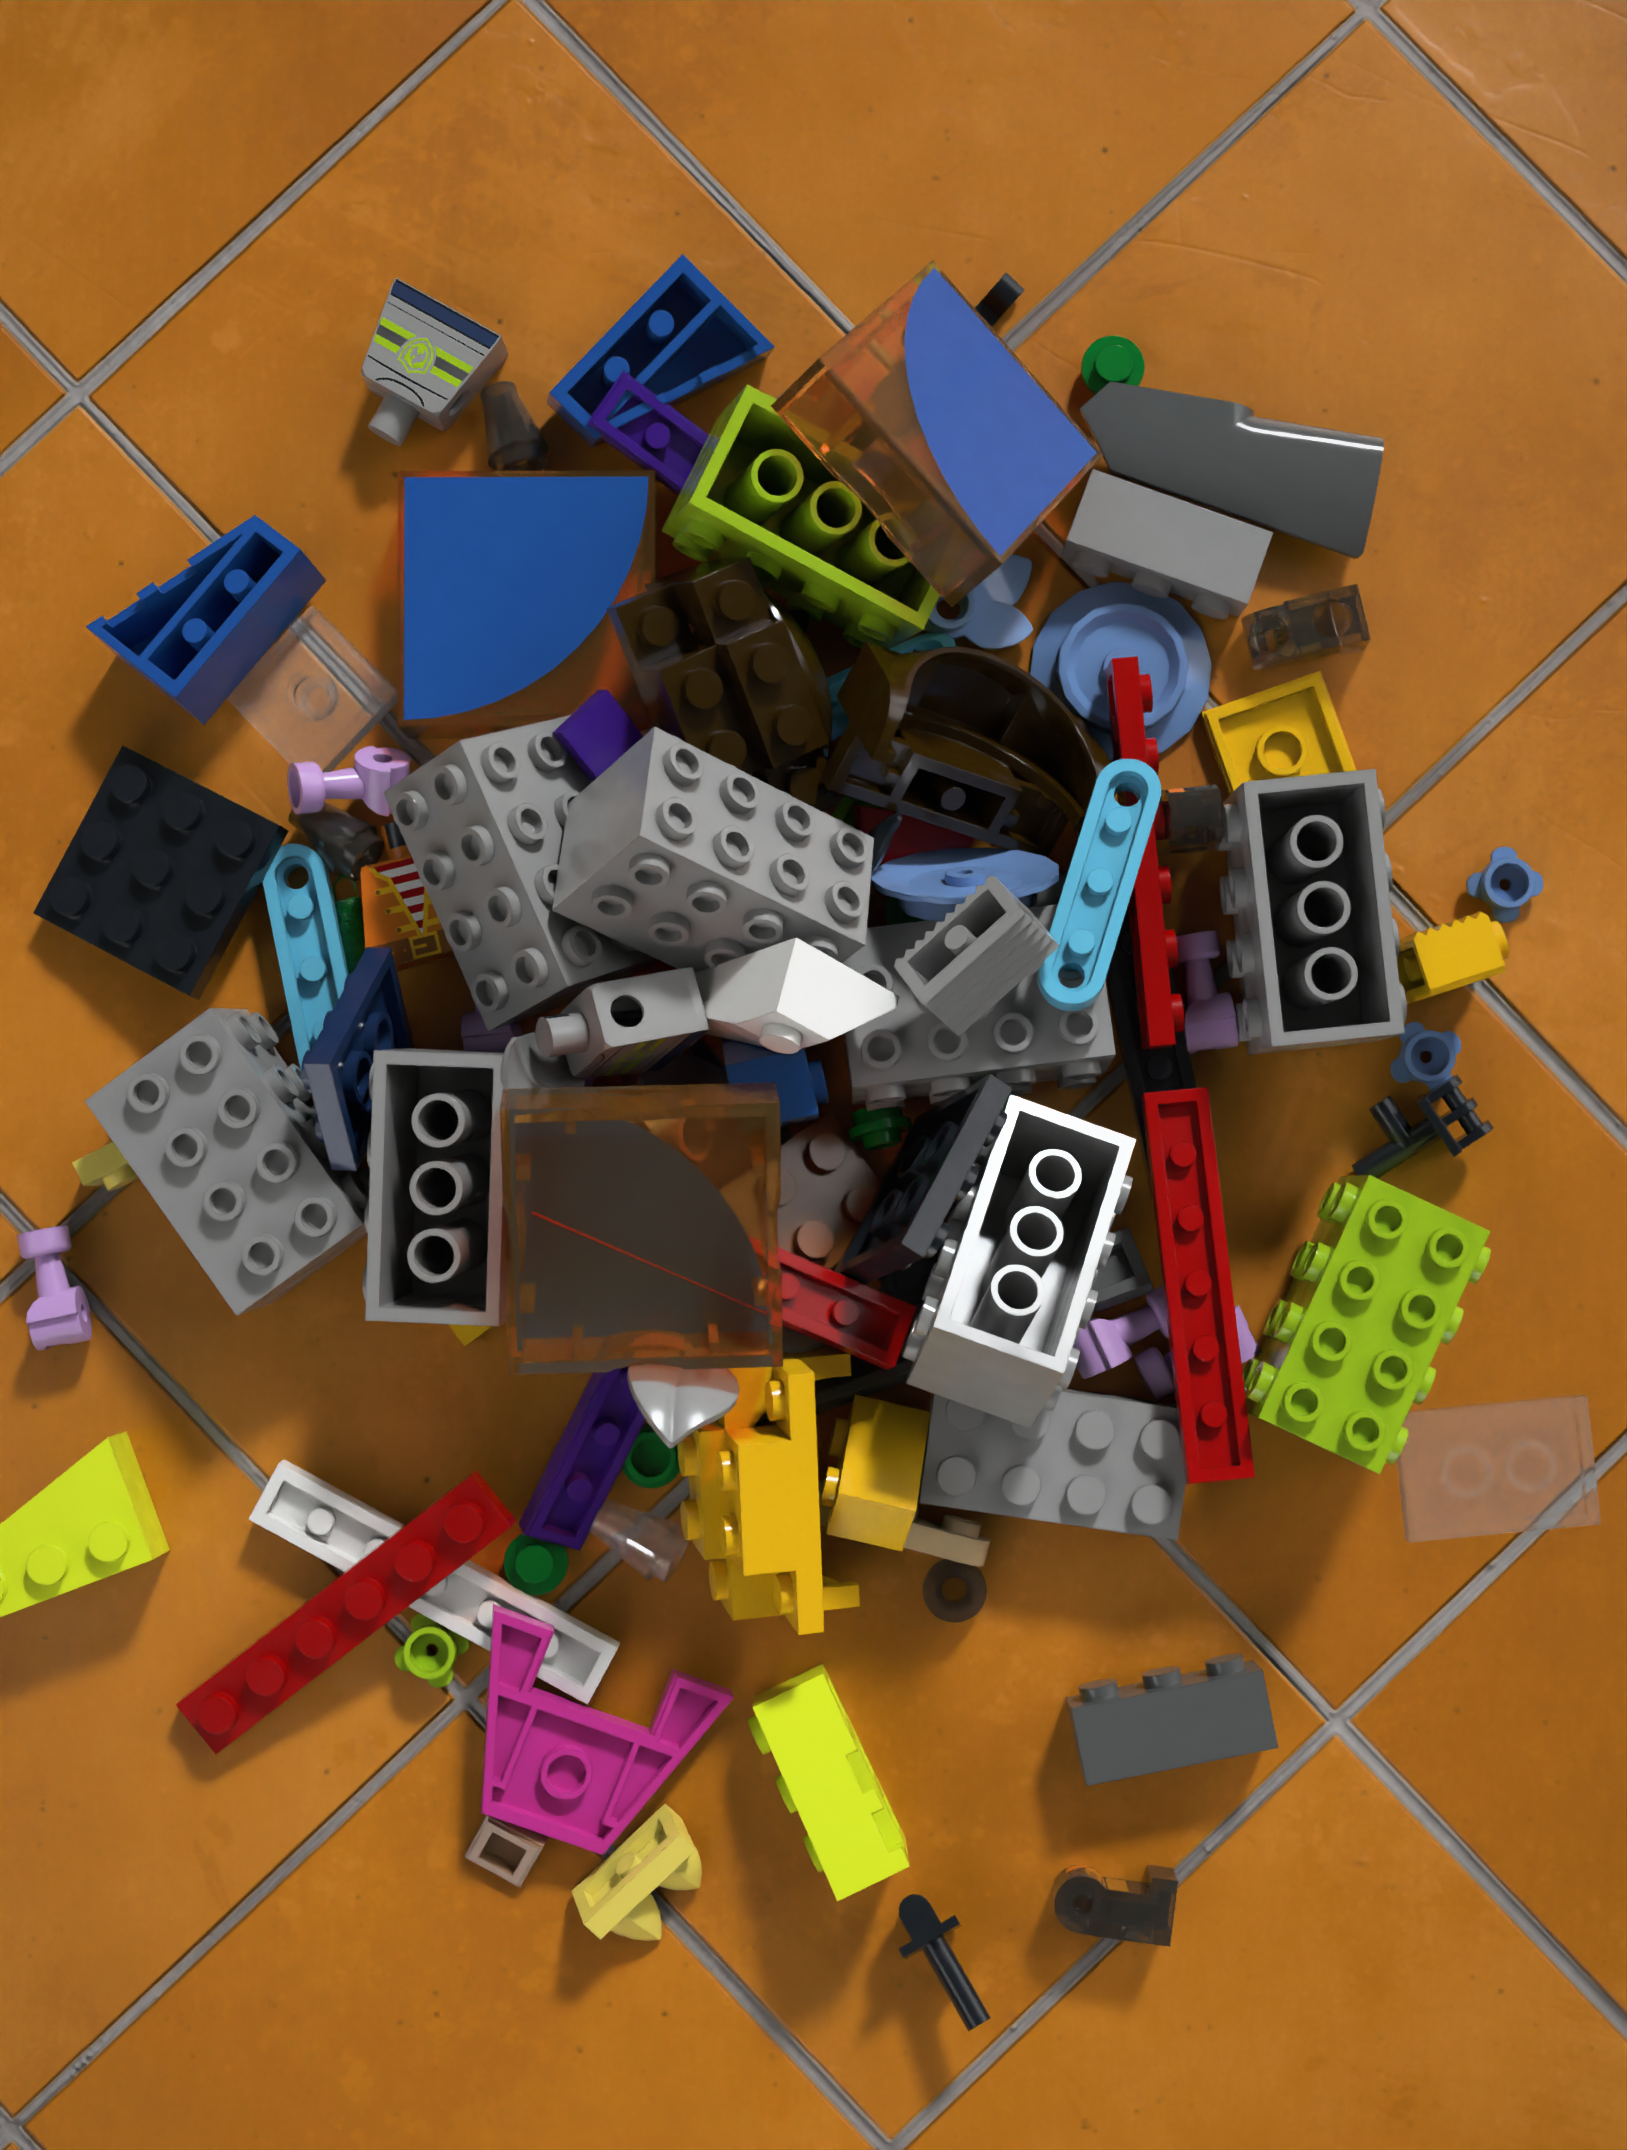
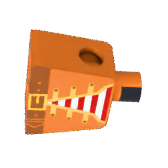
[360,821,455,971]

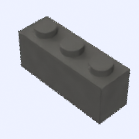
[1066,1654,1278,1786]

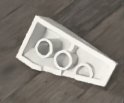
[695,938,899,1054]

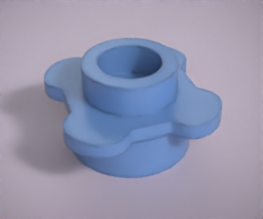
[1466,847,1543,923]
[1390,1022,1461,1090]

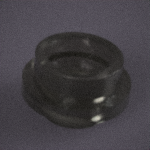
[922,1559,987,1622]

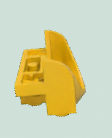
[678,1345,860,1635]

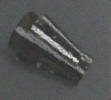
[480,381,549,477]
[288,802,385,881]

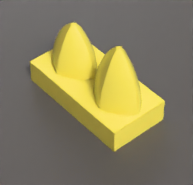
[571,1803,702,1941]

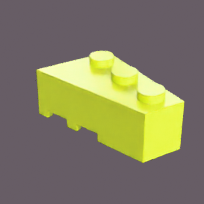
[0,1431,170,1617]
[747,1663,910,1902]

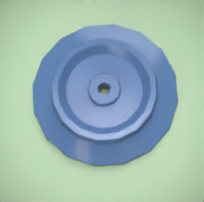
[1030,582,1212,761]
[871,847,1059,922]

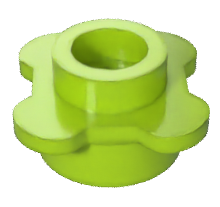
[394,1613,470,1688]

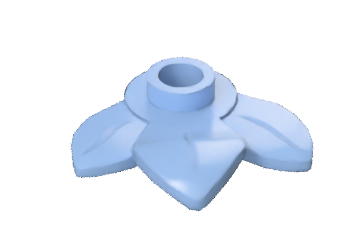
[924,530,1033,650]

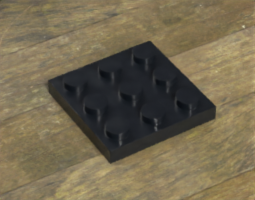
[33,745,289,1000]
[835,1074,1013,1284]

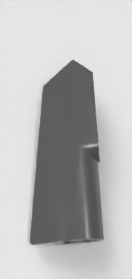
[1079,381,1384,559]

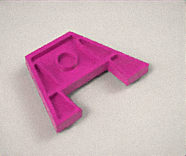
[481,1604,734,1855]

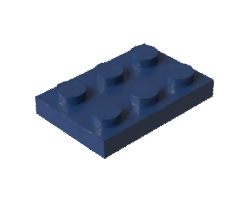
[301,947,414,1171]

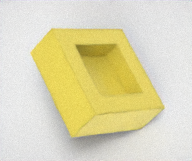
[72,1142,139,1191]

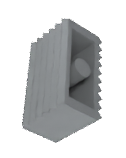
[894,876,1059,1037]

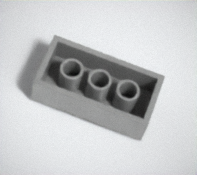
[918,1388,1186,1541]

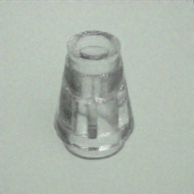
[590,1500,690,1582]

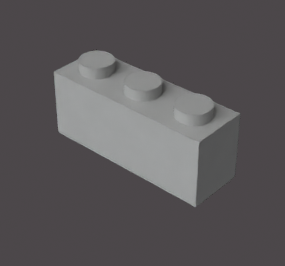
[1061,469,1273,619]

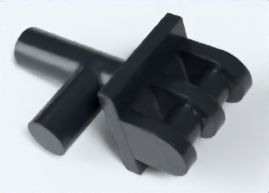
[1352,1074,1494,1179]
[899,1894,991,2032]

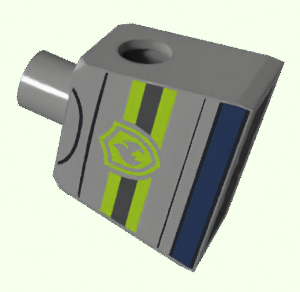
[361,278,508,446]
[535,967,710,1078]

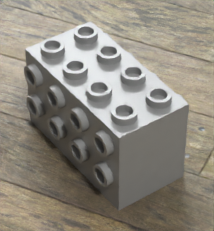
[384,715,659,1031]
[552,727,874,973]
[1213,769,1407,1055]
[842,904,1116,1112]
[85,1008,370,1316]
[363,1048,517,1326]
[902,1095,1136,1428]

